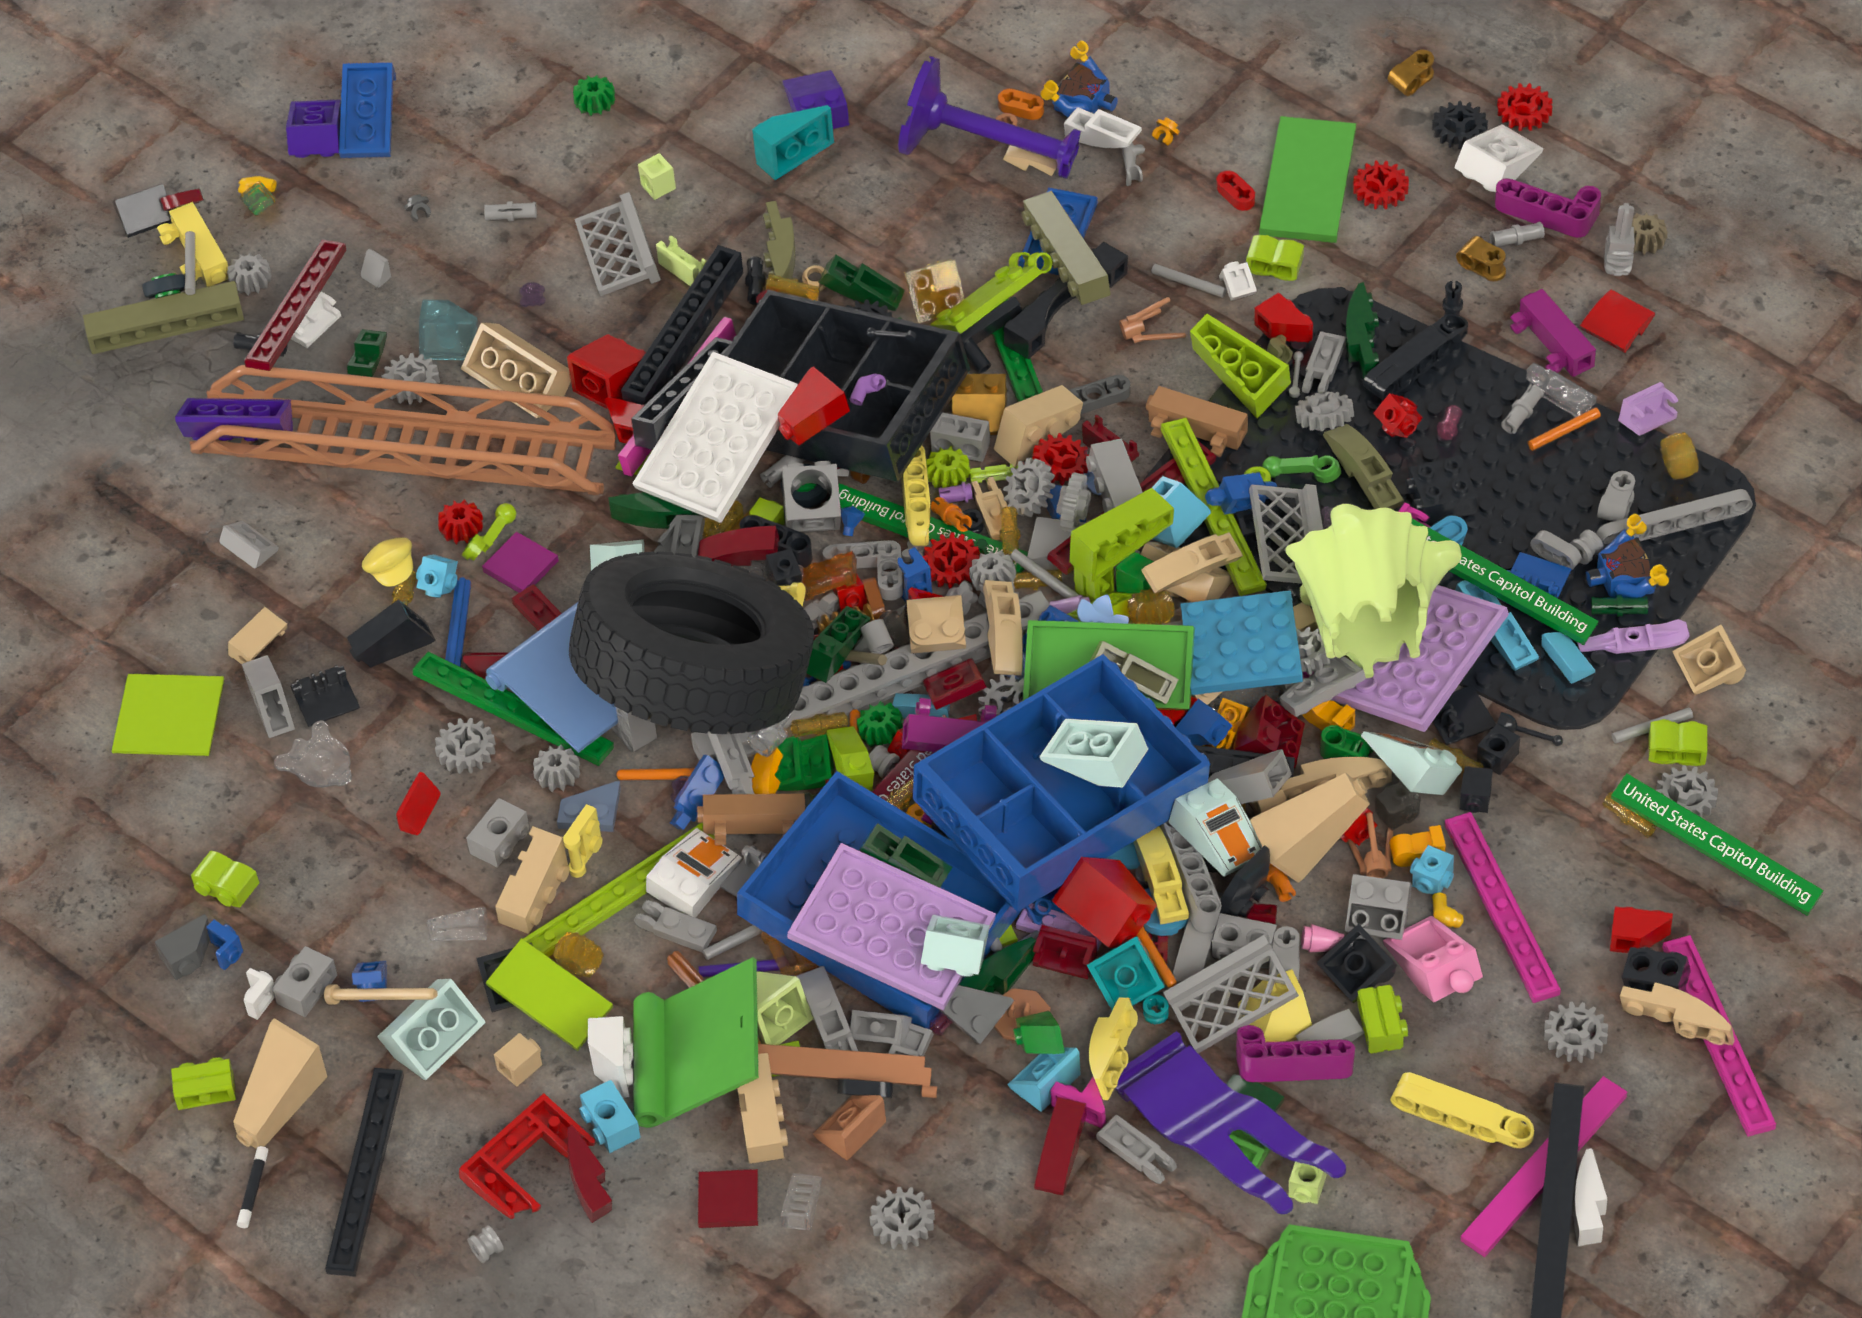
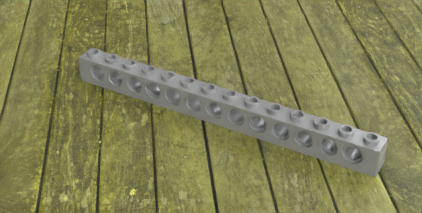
[691,591,1050,763]

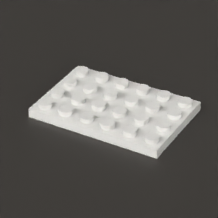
[632,352,798,523]

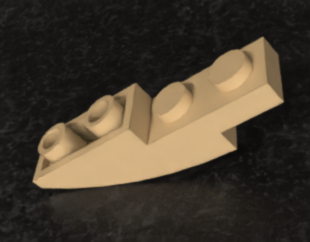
[1141,533,1243,593]
[983,580,1023,676]
[1279,757,1392,801]
[1620,983,1734,1046]

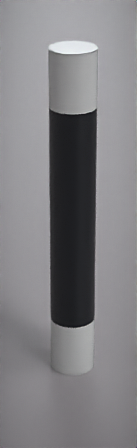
[237,1146,269,1228]

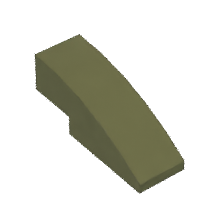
[1089,641,1179,704]

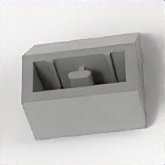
[1345,874,1412,940]

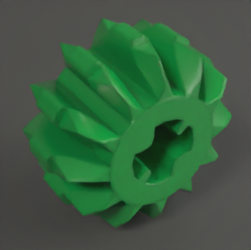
[573,74,615,116]
[857,701,903,748]

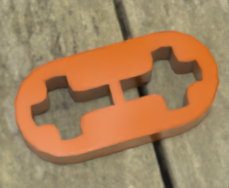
[998,89,1044,120]

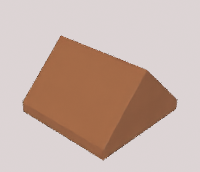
[813,1095,886,1161]

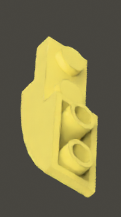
[1133,826,1189,925]
[1089,998,1138,1100]

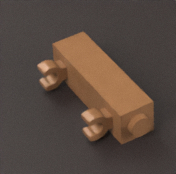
[1146,386,1248,457]
[697,794,805,845]

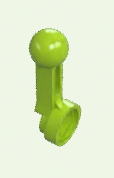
[461,503,516,561]

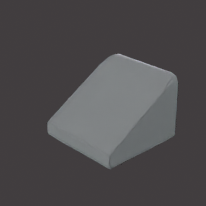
[361,249,391,288]

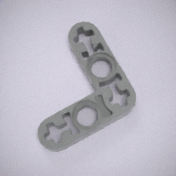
[823,541,903,601]

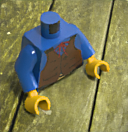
[1041,40,1118,117]
[1586,514,1669,598]

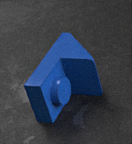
[352,961,387,1002]

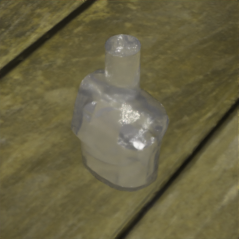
[747,714,791,757]

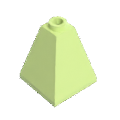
[757,971,813,1045]

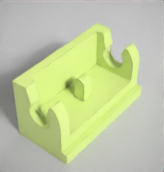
[656,235,707,286]

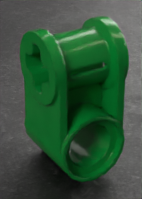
[1320,725,1374,759]

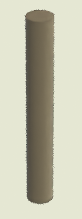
[845,650,887,665]

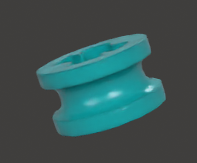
[1143,995,1169,1024]

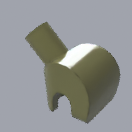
[1266,335,1293,364]

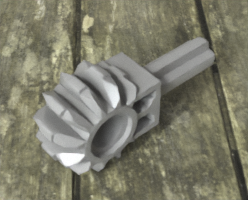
[1604,203,1635,276]

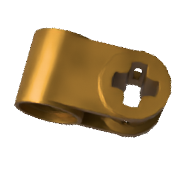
[1388,50,1434,96]
[1456,236,1506,281]

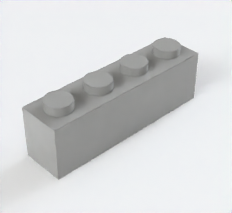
[1086,439,1152,540]

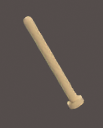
[324,984,438,1005]

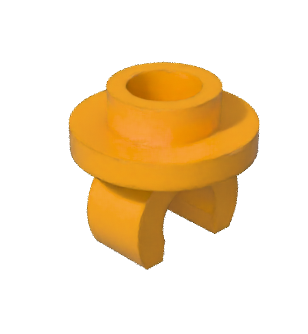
[1152,117,1180,146]

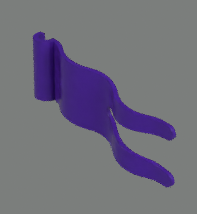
[1114,1031,1346,1214]

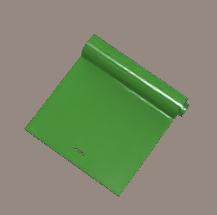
[633,957,759,1128]

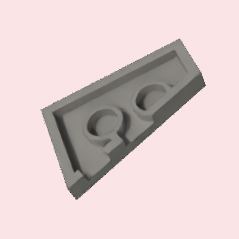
[1279,656,1366,717]

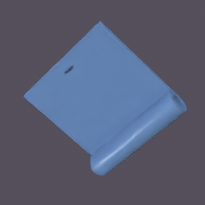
[486,602,618,753]

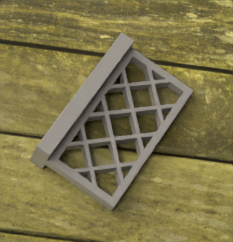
[575,192,661,296]
[1249,484,1323,584]
[1163,935,1299,1053]

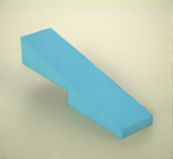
[1455,580,1539,671]

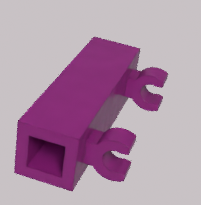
[1510,289,1596,377]
[902,698,997,752]

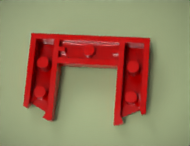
[459,1093,596,1219]

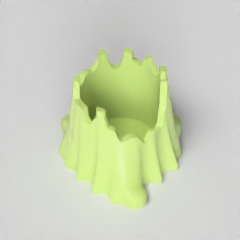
[1286,504,1462,678]

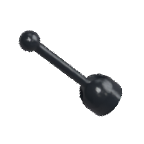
[1497,712,1563,746]

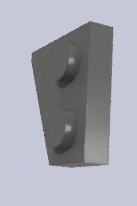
[654,515,705,557]
[936,985,1014,1044]

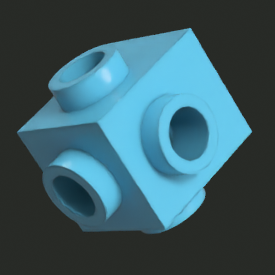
[416,554,458,598]
[1410,845,1454,895]

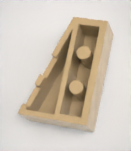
[994,385,1083,467]
[495,826,570,934]
[737,1053,788,1164]

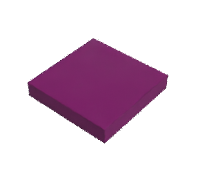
[482,532,559,593]

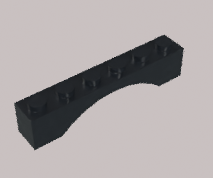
[1003,242,1128,359]

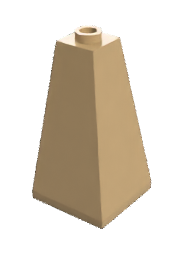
[1250,773,1370,883]
[233,1018,327,1149]

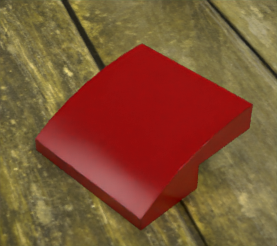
[1580,289,1656,353]

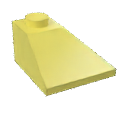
[1238,969,1312,1042]

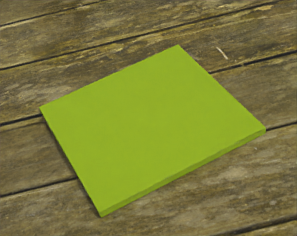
[112,674,224,756]

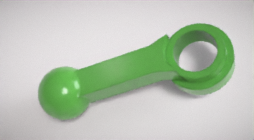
[1262,455,1341,483]

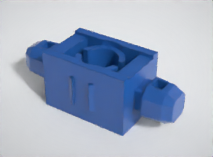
[1205,472,1277,515]

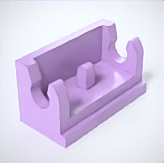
[1618,382,1678,436]

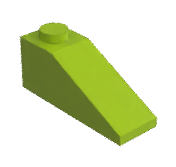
[826,726,874,791]

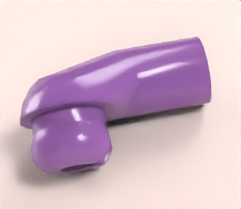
[850,374,886,405]

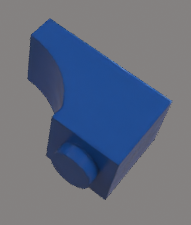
[1176,698,1233,747]

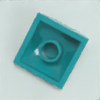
[1087,936,1165,1010]

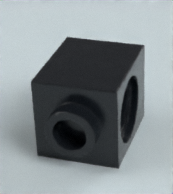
[1477,724,1520,775]
[1460,766,1493,813]

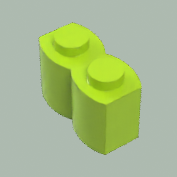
[1246,235,1304,281]
[1648,719,1707,766]
[191,851,259,908]

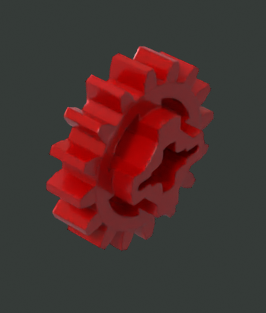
[1497,83,1553,131]
[1353,161,1409,209]
[1032,433,1089,486]
[922,532,980,589]

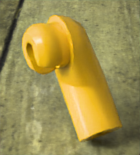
[238,176,277,195]
[1432,893,1464,928]

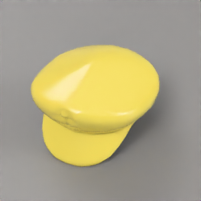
[362,538,413,587]

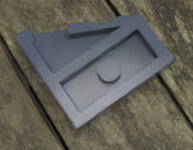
[557,781,621,832]

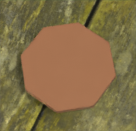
[994,988,1051,1040]

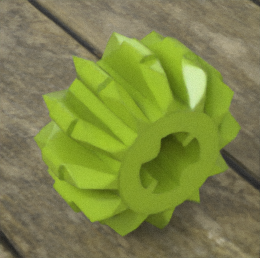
[926,446,970,488]

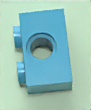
[579,1080,641,1153]

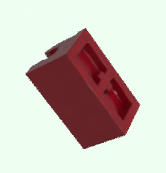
[1082,414,1139,462]
[1033,925,1097,980]

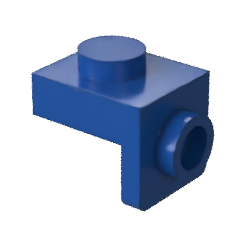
[206,920,243,970]

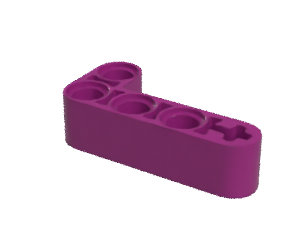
[1495,178,1601,238]
[1236,1025,1355,1082]

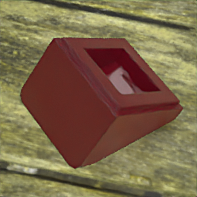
[1247,903,1278,925]

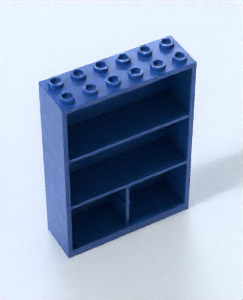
[913,654,1210,912]

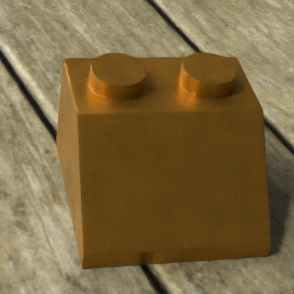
[952,374,1007,435]

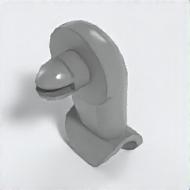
[1122,143,1145,186]

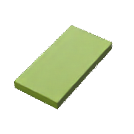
[486,938,613,1051]

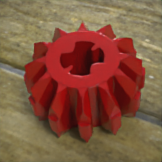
[438,499,483,545]

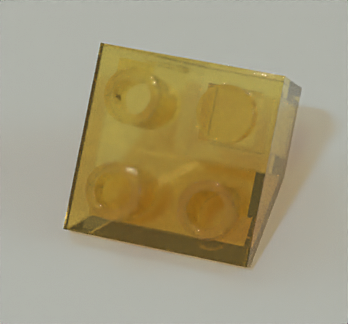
[904,259,965,323]

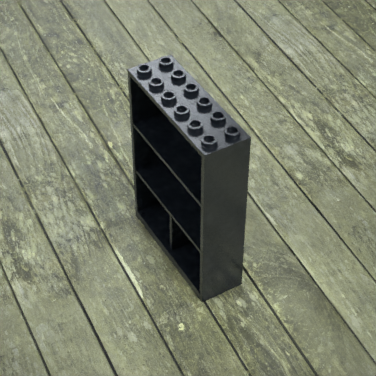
[723,290,970,482]

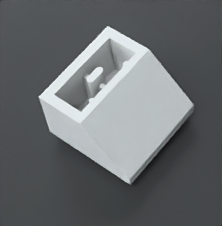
[588,1016,633,1098]

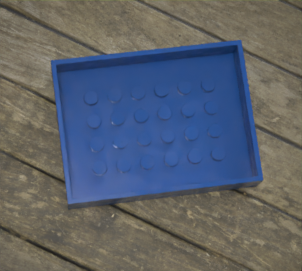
[737,771,1023,1029]

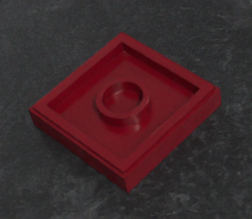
[922,658,987,710]
[698,1169,759,1228]

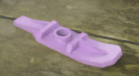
[1577,619,1690,654]

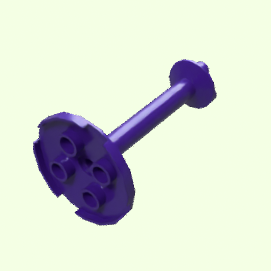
[898,56,1081,179]

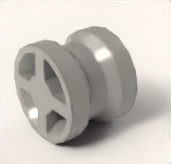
[1570,530,1604,564]
[869,745,901,779]
[467,1225,504,1263]

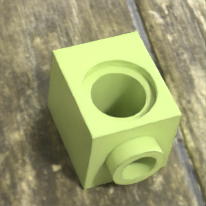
[638,153,676,200]
[1289,1162,1327,1204]

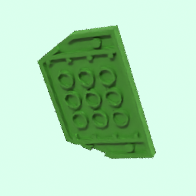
[1242,1224,1431,1318]

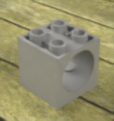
[782,461,841,532]

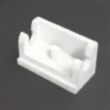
[291,292,341,348]

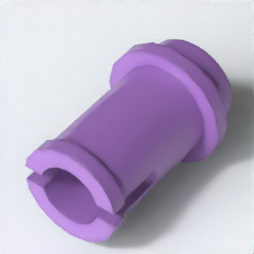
[939,481,973,503]

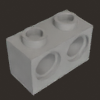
[930,413,990,462]
[1212,913,1277,969]

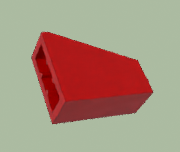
[778,367,850,446]

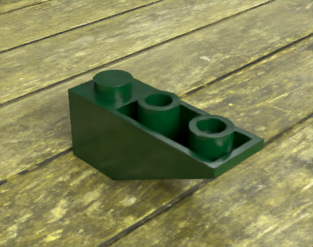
[807,606,871,683]

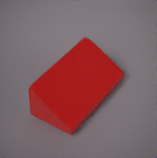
[396,772,441,835]

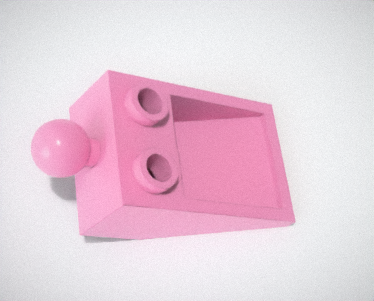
[1383,915,1483,1002]

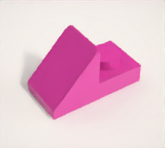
[1051,1077,1106,1129]

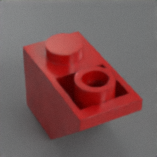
[1254,292,1313,342]
[605,396,645,444]
[1610,906,1673,953]

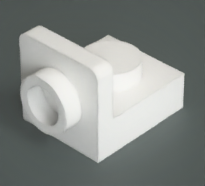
[1219,261,1257,301]
[243,968,275,1020]

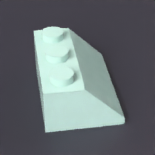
[377,979,486,1080]

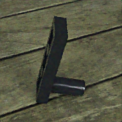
[960,296,1022,374]

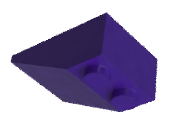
[783,70,849,129]
[286,99,341,158]

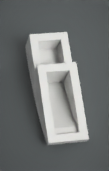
[1064,107,1142,148]
[1573,1148,1607,1246]

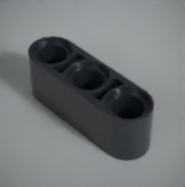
[739,515,813,568]

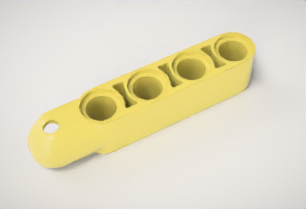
[901,445,930,546]
[1390,1072,1534,1149]

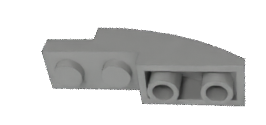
[797,966,858,1051]

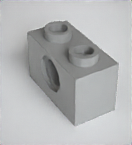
[467,798,529,868]
[273,946,337,1017]

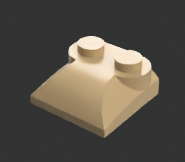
[906,595,966,654]
[1672,625,1746,695]

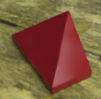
[463,652,509,679]

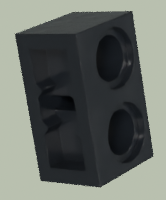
[1622,947,1691,992]

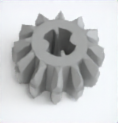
[227,252,272,296]
[969,550,1016,594]
[533,745,580,792]

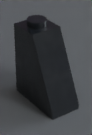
[347,599,436,668]

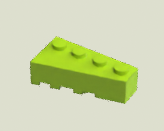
[1190,314,1291,418]
[1070,488,1174,583]

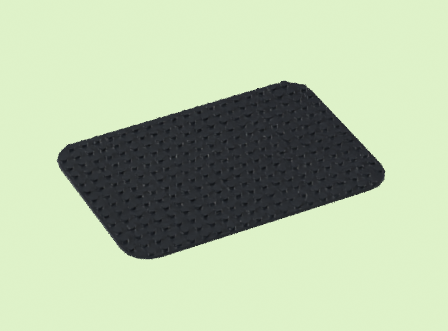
[1143,287,1756,730]

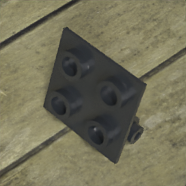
[290,665,360,727]
[1432,685,1496,746]

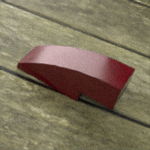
[698,526,779,566]
[1034,1097,1087,1196]
[567,1125,612,1223]

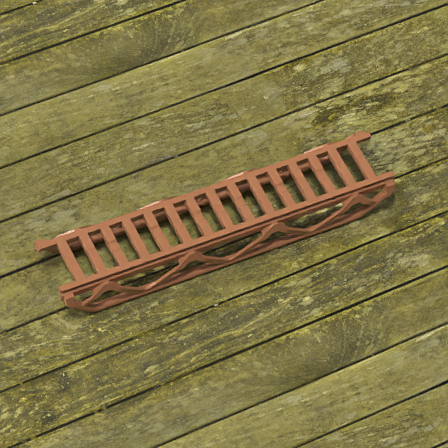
[190,365,616,495]

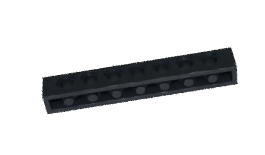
[621,245,744,405]

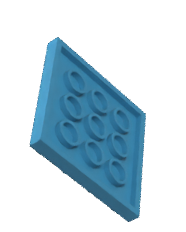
[1181,591,1303,695]

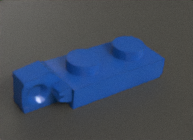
[670,755,725,830]

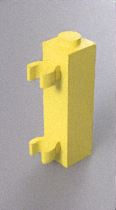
[157,202,228,287]

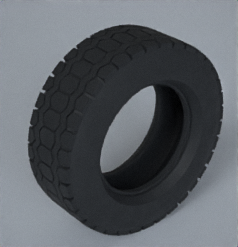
[569,551,814,734]

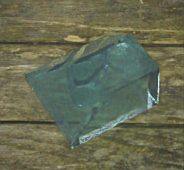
[419,299,478,360]

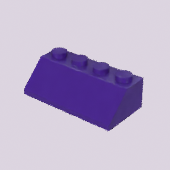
[175,398,293,441]

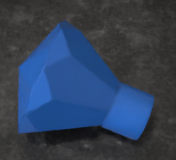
[840,506,865,536]

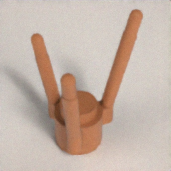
[1119,297,1186,343]
[1348,812,1394,878]

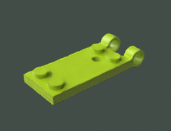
[930,252,1052,334]

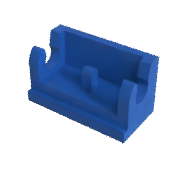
[898,547,932,606]

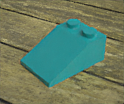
[752,105,834,180]

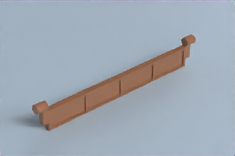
[758,1044,937,1098]

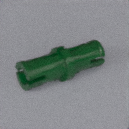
[1591,595,1648,617]

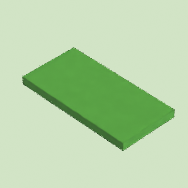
[1260,116,1356,243]
[1023,620,1195,711]

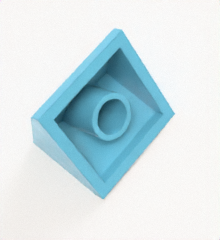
[1008,1047,1081,1112]

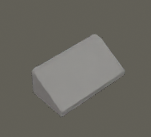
[220,521,279,568]
[850,1010,912,1045]

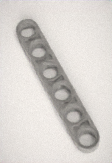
[1596,489,1753,548]

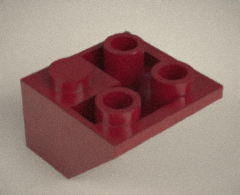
[1233,695,1305,769]

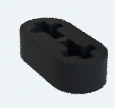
[837,1079,893,1098]

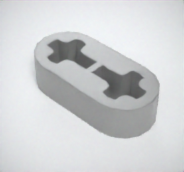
[1531,530,1581,569]

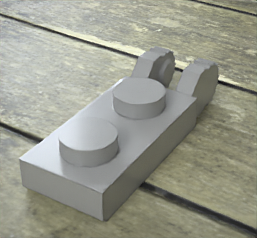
[1302,332,1346,395]
[634,900,717,953]
[1096,1115,1177,1184]

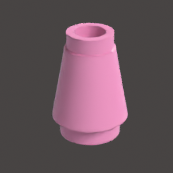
[1301,924,1344,953]

